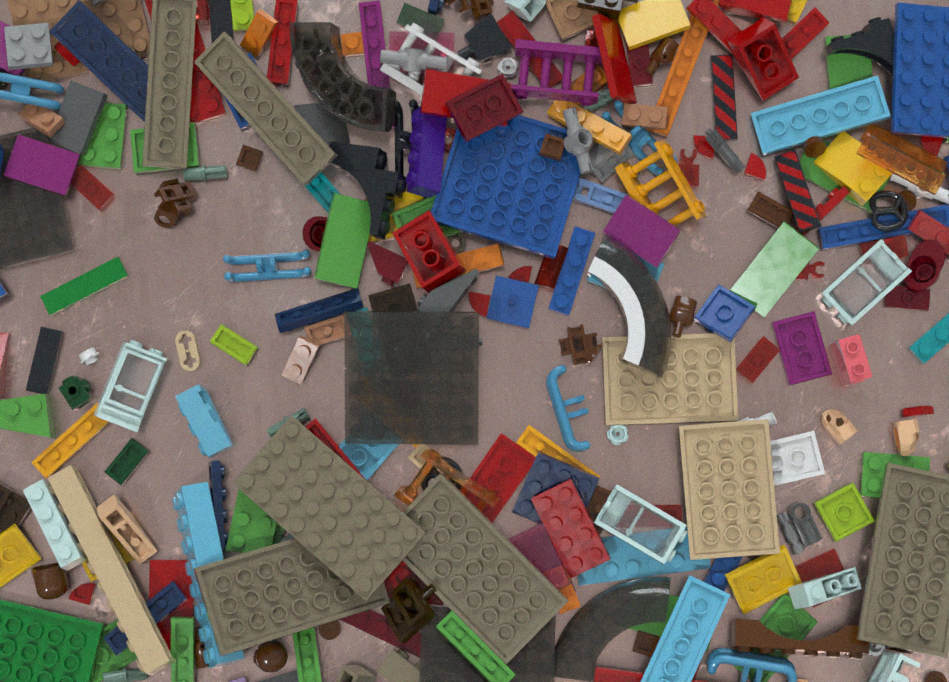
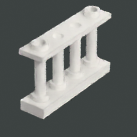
[380,23,482,95]

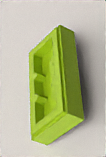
[210,324,258,366]

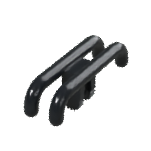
[392,100,419,175]

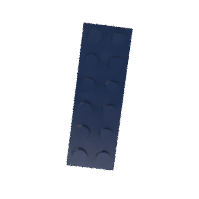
[49,0,148,122]

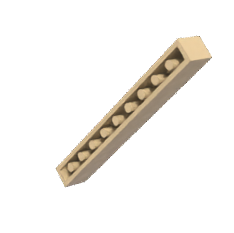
[48,465,175,675]

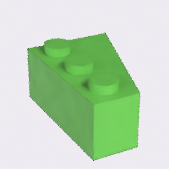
[0,394,56,439]

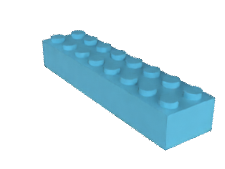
[172,482,244,669]

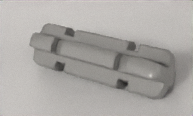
[777,512,805,555]

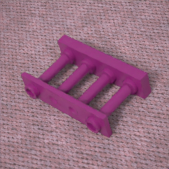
[511,39,602,106]

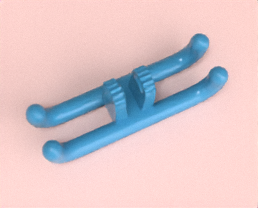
[0,72,65,111]
[602,100,677,176]
[223,249,311,282]
[546,365,591,452]
[707,648,797,682]

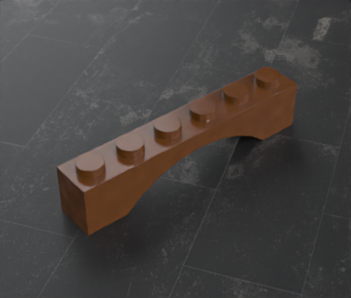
[731,619,869,659]

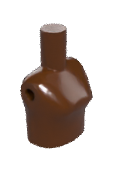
[645,37,679,76]
[668,296,697,338]
[194,627,209,669]

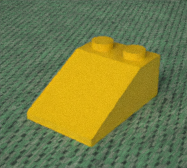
[813,132,896,206]

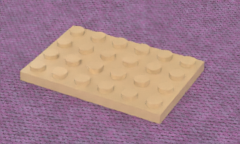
[602,333,738,426]
[679,419,780,560]

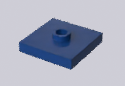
[487,275,539,328]
[694,284,755,343]

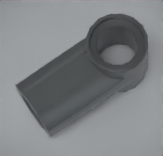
[787,502,822,547]

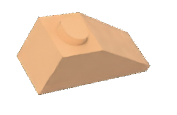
[97,494,157,565]

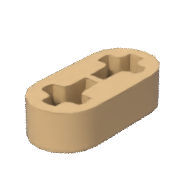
[175,331,201,372]

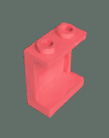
[829,334,872,387]

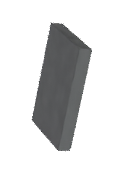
[47,81,108,156]

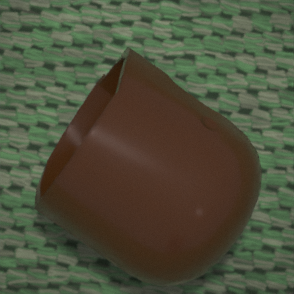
[31,563,68,600]
[253,640,288,673]

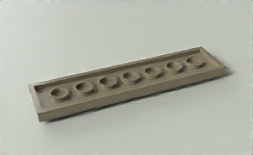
[142,0,197,170]
[194,31,338,186]

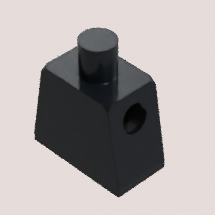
[457,13,512,65]

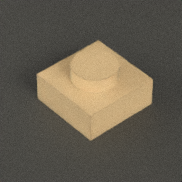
[407,441,438,473]

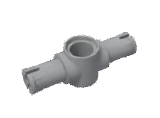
[380,48,447,72]
[562,108,594,174]

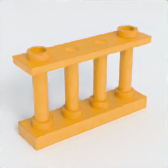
[615,140,707,226]

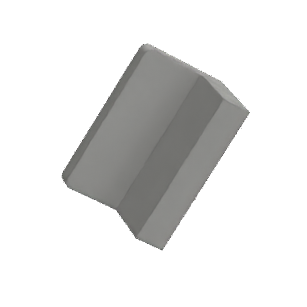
[589,143,634,183]

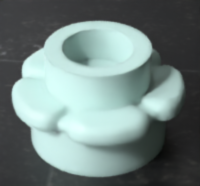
[607,425,629,445]

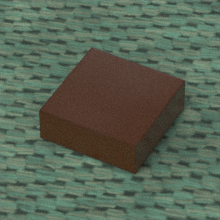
[539,133,564,162]
[236,145,264,173]
[632,630,660,657]

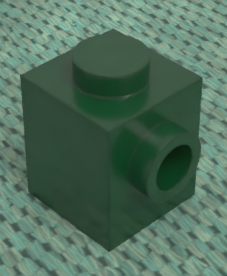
[58,375,95,411]

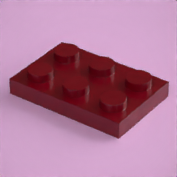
[445,73,524,142]

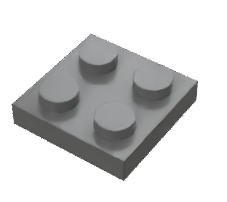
[4,23,53,70]

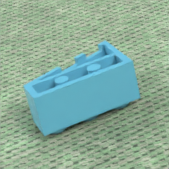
[175,384,234,458]

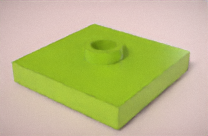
[813,482,875,542]

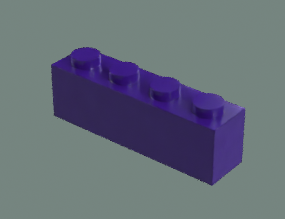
[406,107,447,198]

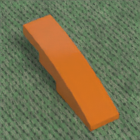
[412,244,505,288]

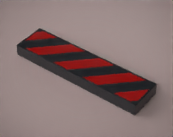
[710,54,738,141]
[774,149,822,234]

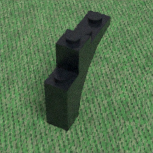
[825,17,894,77]
[330,141,407,240]

